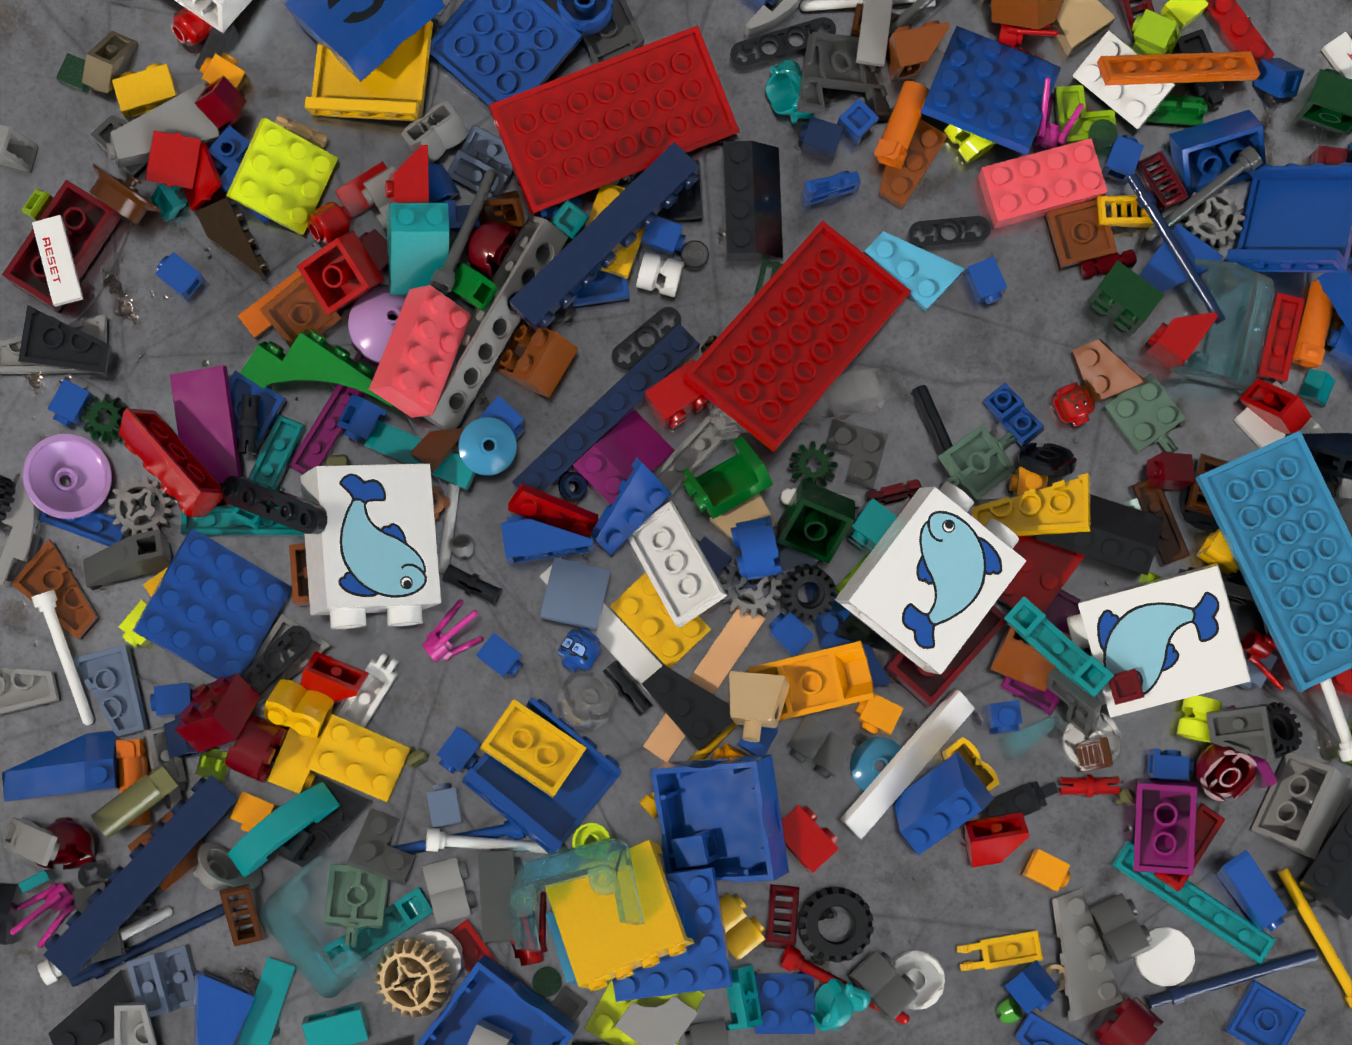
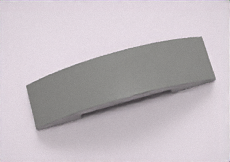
[744,0,803,37]
[856,0,893,67]

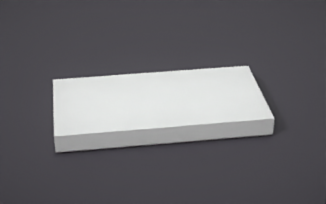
[628,501,727,628]

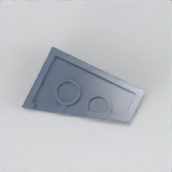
[72,644,148,737]

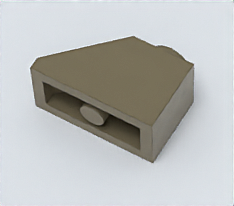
[82,31,138,94]

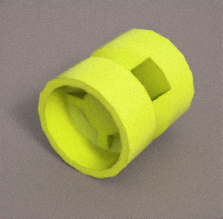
[944,125,996,163]
[1176,695,1222,743]
[572,823,611,861]

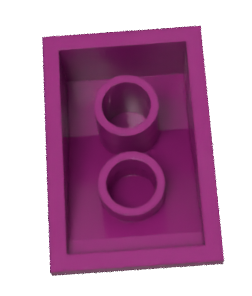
[573,410,675,505]
[1133,778,1198,875]

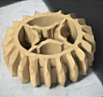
[373,937,453,1019]

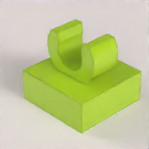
[195,748,229,782]

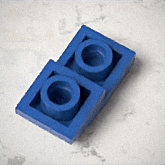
[983,383,1044,447]

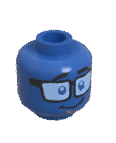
[558,627,601,673]

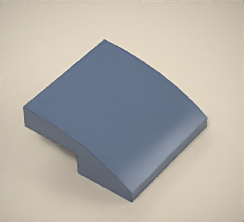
[447,124,514,197]
[540,557,611,631]
[126,944,196,1018]

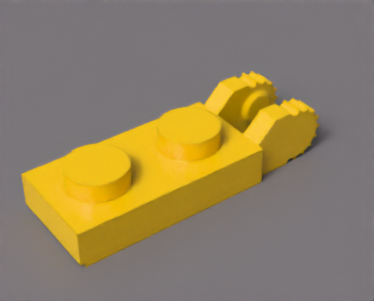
[957,930,1043,971]

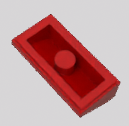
[335,161,387,219]

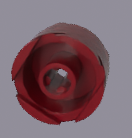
[225,714,288,783]
[1095,996,1164,1045]

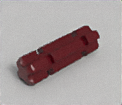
[1080,249,1137,278]
[865,479,922,504]

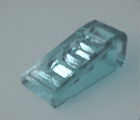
[1000,716,1060,761]

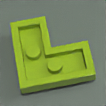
[1054,85,1117,145]

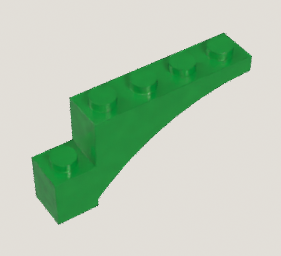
[240,329,393,407]

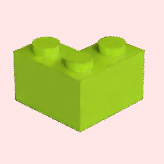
[1132,9,1181,55]

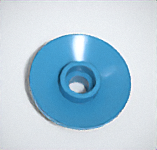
[458,417,517,475]
[850,737,901,791]

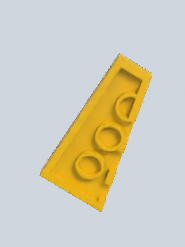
[972,473,1090,536]

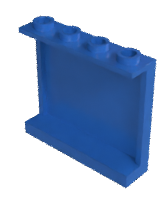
[1226,162,1352,273]
[462,697,622,857]

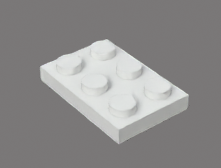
[1072,30,1176,129]

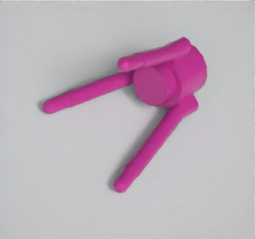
[1035,77,1084,149]
[422,599,484,662]
[10,882,75,948]

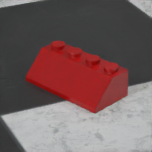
[119,408,223,517]

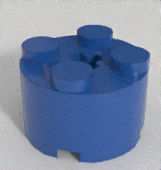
[556,0,614,37]
[731,516,783,580]

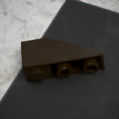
[196,197,268,281]

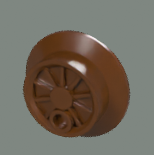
[89,163,162,225]

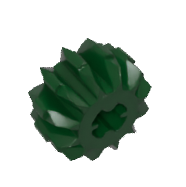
[81,394,129,444]
[788,441,838,488]

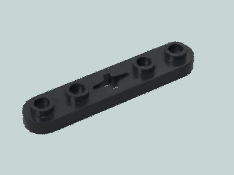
[221,476,328,534]

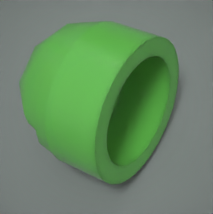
[997,997,1023,1024]

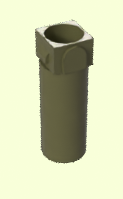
[91,763,178,839]

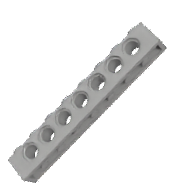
[422,215,568,430]

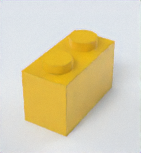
[112,63,179,120]
[267,727,319,794]

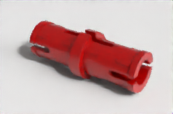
[1059,774,1120,797]

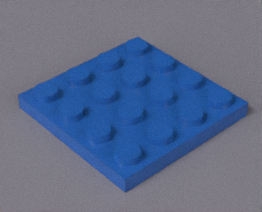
[430,0,583,105]
[920,25,1061,155]
[132,528,292,679]
[612,866,734,1002]

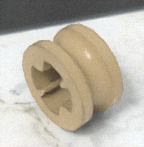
[1044,964,1066,991]

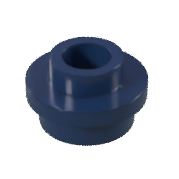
[558,472,587,501]

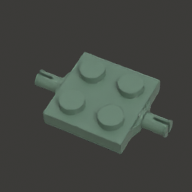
[1104,372,1186,453]
[938,424,1016,502]
[323,864,389,947]

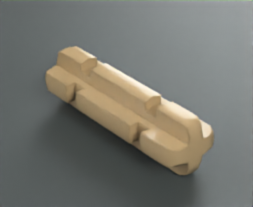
[274,114,328,149]

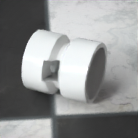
[636,251,685,298]

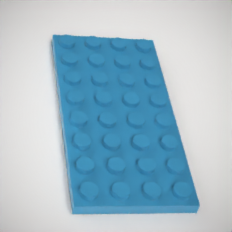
[1196,431,1352,692]

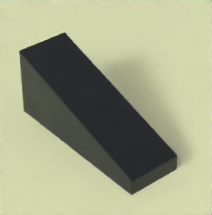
[195,23,237,70]

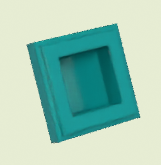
[1298,369,1336,407]

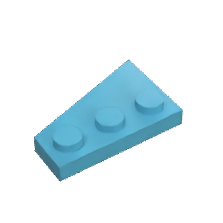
[864,231,965,312]

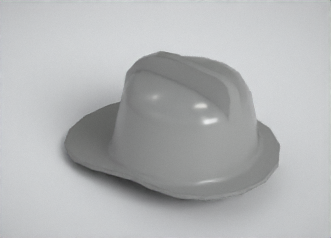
[193,843,262,891]

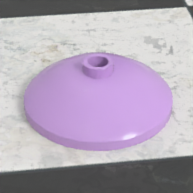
[348,285,407,364]
[22,434,112,519]

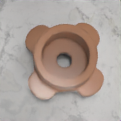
[432,486,451,520]

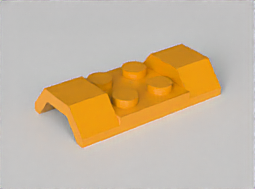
[747,641,875,721]

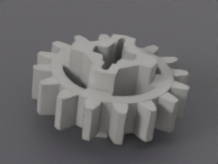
[1182,187,1245,248]
[108,476,173,535]
[720,558,782,619]

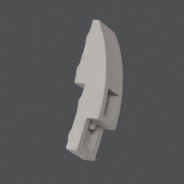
[0,468,41,588]
[2,816,60,867]

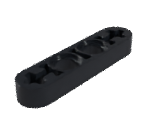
[730,17,836,70]

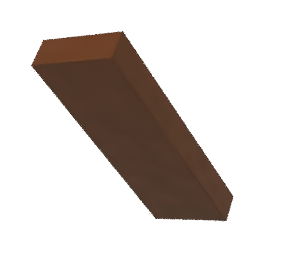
[1129,479,1190,567]

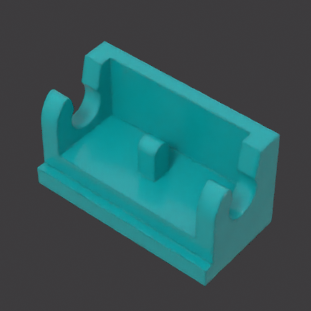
[726,965,763,1031]
[302,1002,369,1045]

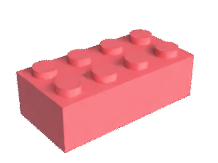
[978,138,1108,229]
[369,285,472,418]

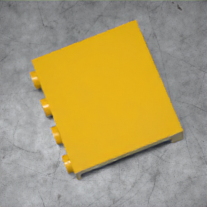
[304,20,433,121]
[545,840,694,991]

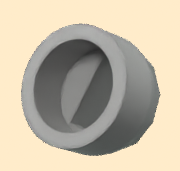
[449,534,474,559]

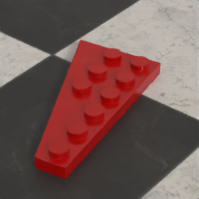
[897,498,1085,613]

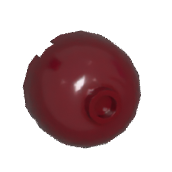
[466,222,519,280]
[1195,744,1257,802]
[35,817,95,870]

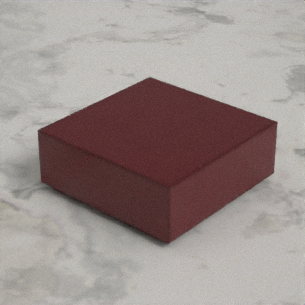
[1109,668,1145,705]

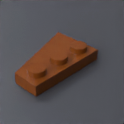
[879,119,948,209]
[11,539,98,639]

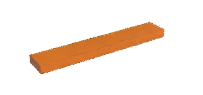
[1097,51,1260,86]

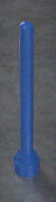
[391,820,526,854]

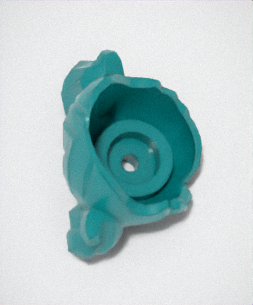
[765,59,815,124]
[811,978,871,1031]

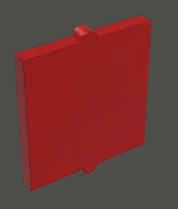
[145,130,201,189]
[182,143,222,211]

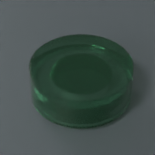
[1088,119,1118,150]
[532,966,562,997]

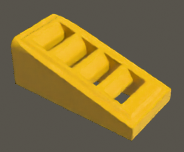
[1097,195,1154,228]

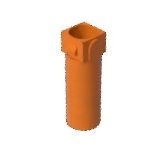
[874,81,929,169]
[1292,280,1335,369]
[116,739,151,826]

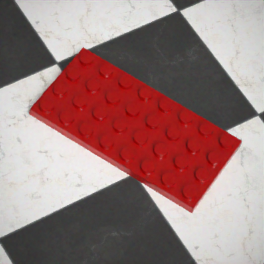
[488,25,740,214]
[683,220,911,452]

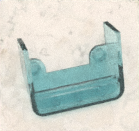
[1171,258,1275,391]
[507,838,644,952]
[260,855,394,998]

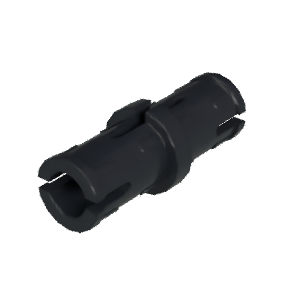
[238,394,261,455]
[442,564,502,605]
[602,660,653,717]

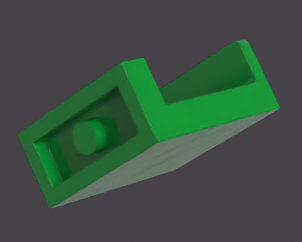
[683,436,773,519]

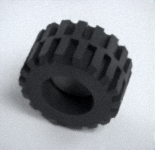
[798,887,874,962]

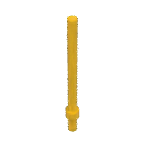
[1277,867,1352,1008]

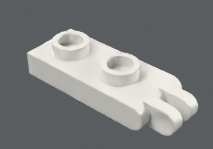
[337,652,399,728]

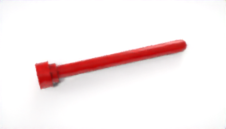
[779,945,910,1024]

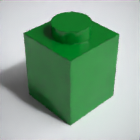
[451,263,499,311]

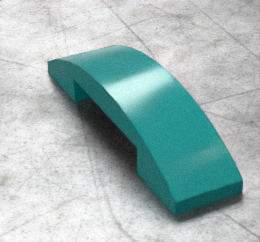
[1004,597,1114,698]
[228,782,340,878]
[317,887,433,977]

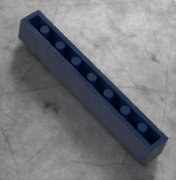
[510,142,699,332]
[512,323,700,494]
[43,775,238,979]

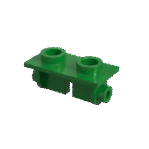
[1146,95,1207,126]

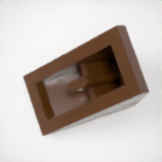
[478,190,526,227]

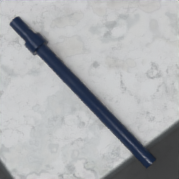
[1126,173,1226,325]
[68,899,236,987]
[1146,949,1318,1009]

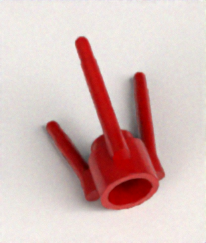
[999,23,1059,62]
[1242,630,1284,690]
[511,891,547,966]

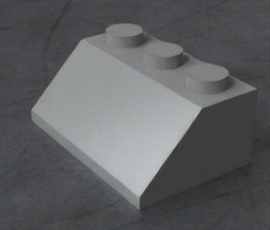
[1251,753,1351,859]

